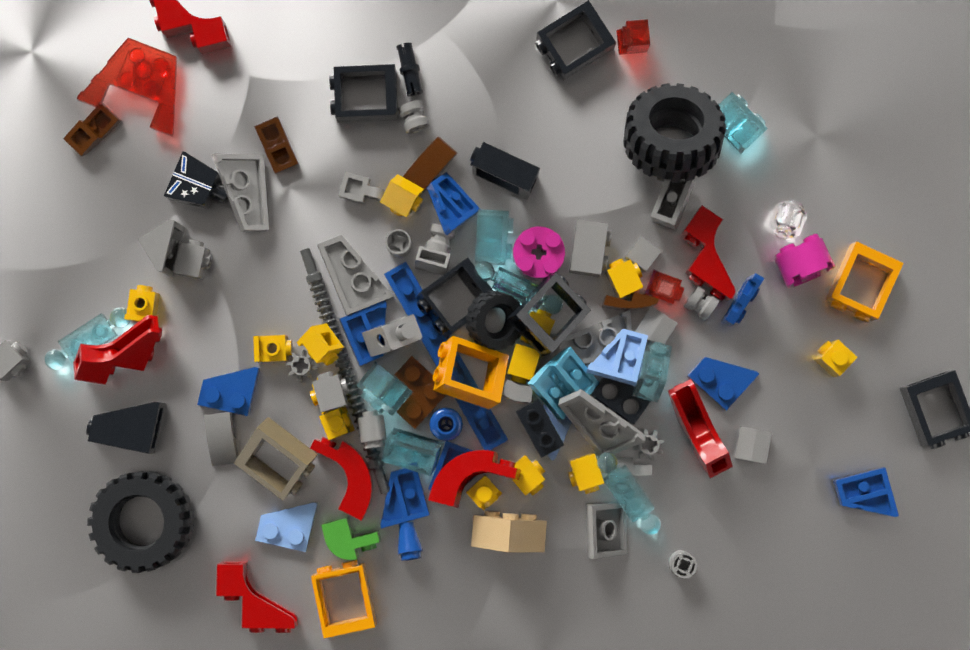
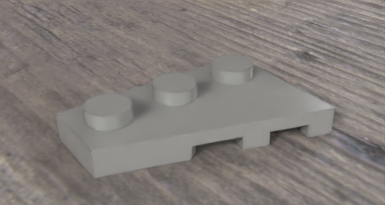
[212,153,269,232]
[317,235,394,316]
[557,310,632,365]
[558,389,646,460]

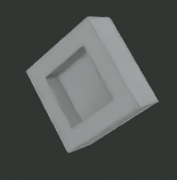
[625,236,661,272]

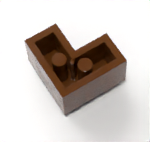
[394,356,447,429]

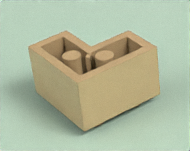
[471,510,547,553]

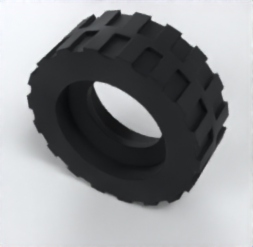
[465,291,521,350]

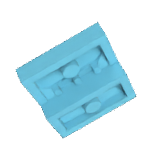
[527,347,600,420]

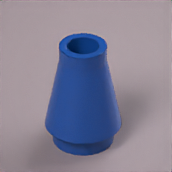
[398,522,423,561]

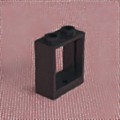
[535,0,616,81]
[329,64,398,123]
[470,142,540,200]
[415,258,493,339]
[507,273,591,356]
[899,370,970,449]

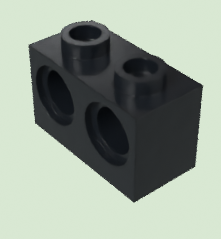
[590,377,652,425]
[516,399,564,458]

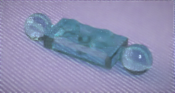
[474,261,563,314]
[44,307,130,370]
[597,452,661,535]

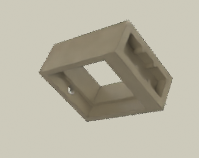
[234,417,318,501]

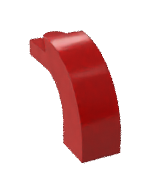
[310,437,373,521]
[428,450,521,508]

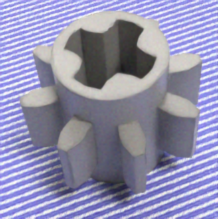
[286,350,319,382]
[632,429,665,461]

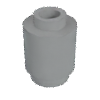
[358,410,387,449]

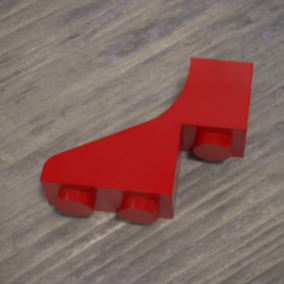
[149,0,231,55]
[681,205,736,302]
[73,315,162,385]
[668,379,733,478]
[216,562,298,633]

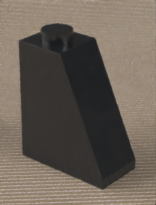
[86,402,166,454]

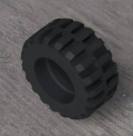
[623,83,726,183]
[87,471,194,573]

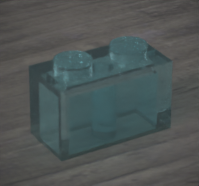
[718,92,768,154]
[475,209,514,265]
[633,339,672,403]
[356,361,412,416]
[381,428,443,476]

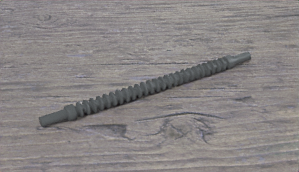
[300,248,390,494]

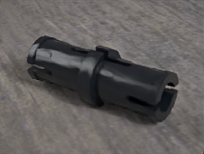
[396,43,423,96]

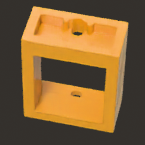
[825,241,904,323]
[433,336,509,409]
[311,560,377,638]

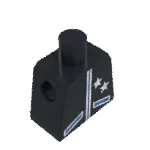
[164,151,228,209]

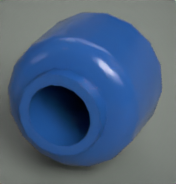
[429,407,463,441]

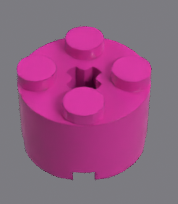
[513,226,565,281]
[774,233,836,288]

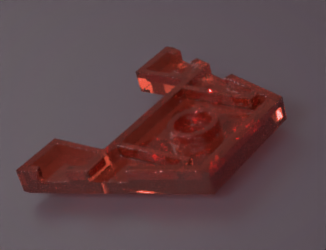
[77,38,177,137]

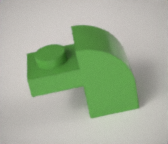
[321,517,381,560]

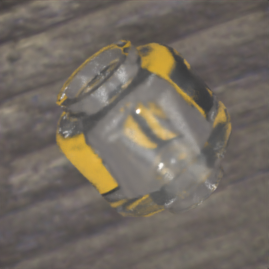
[769,200,807,240]

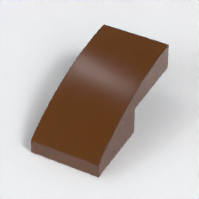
[63,102,122,156]
[254,116,298,174]
[403,136,458,193]
[602,292,659,310]

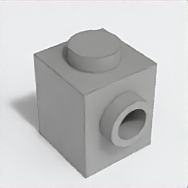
[173,239,212,280]
[0,340,30,381]
[312,371,350,412]

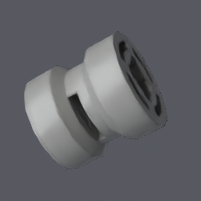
[398,100,430,134]
[426,224,456,254]
[385,229,412,257]
[684,285,720,321]
[668,550,698,579]

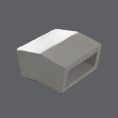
[415,246,451,276]
[635,306,678,350]
[502,379,533,403]
[735,426,772,464]

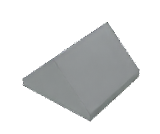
[138,219,185,277]
[586,502,628,559]

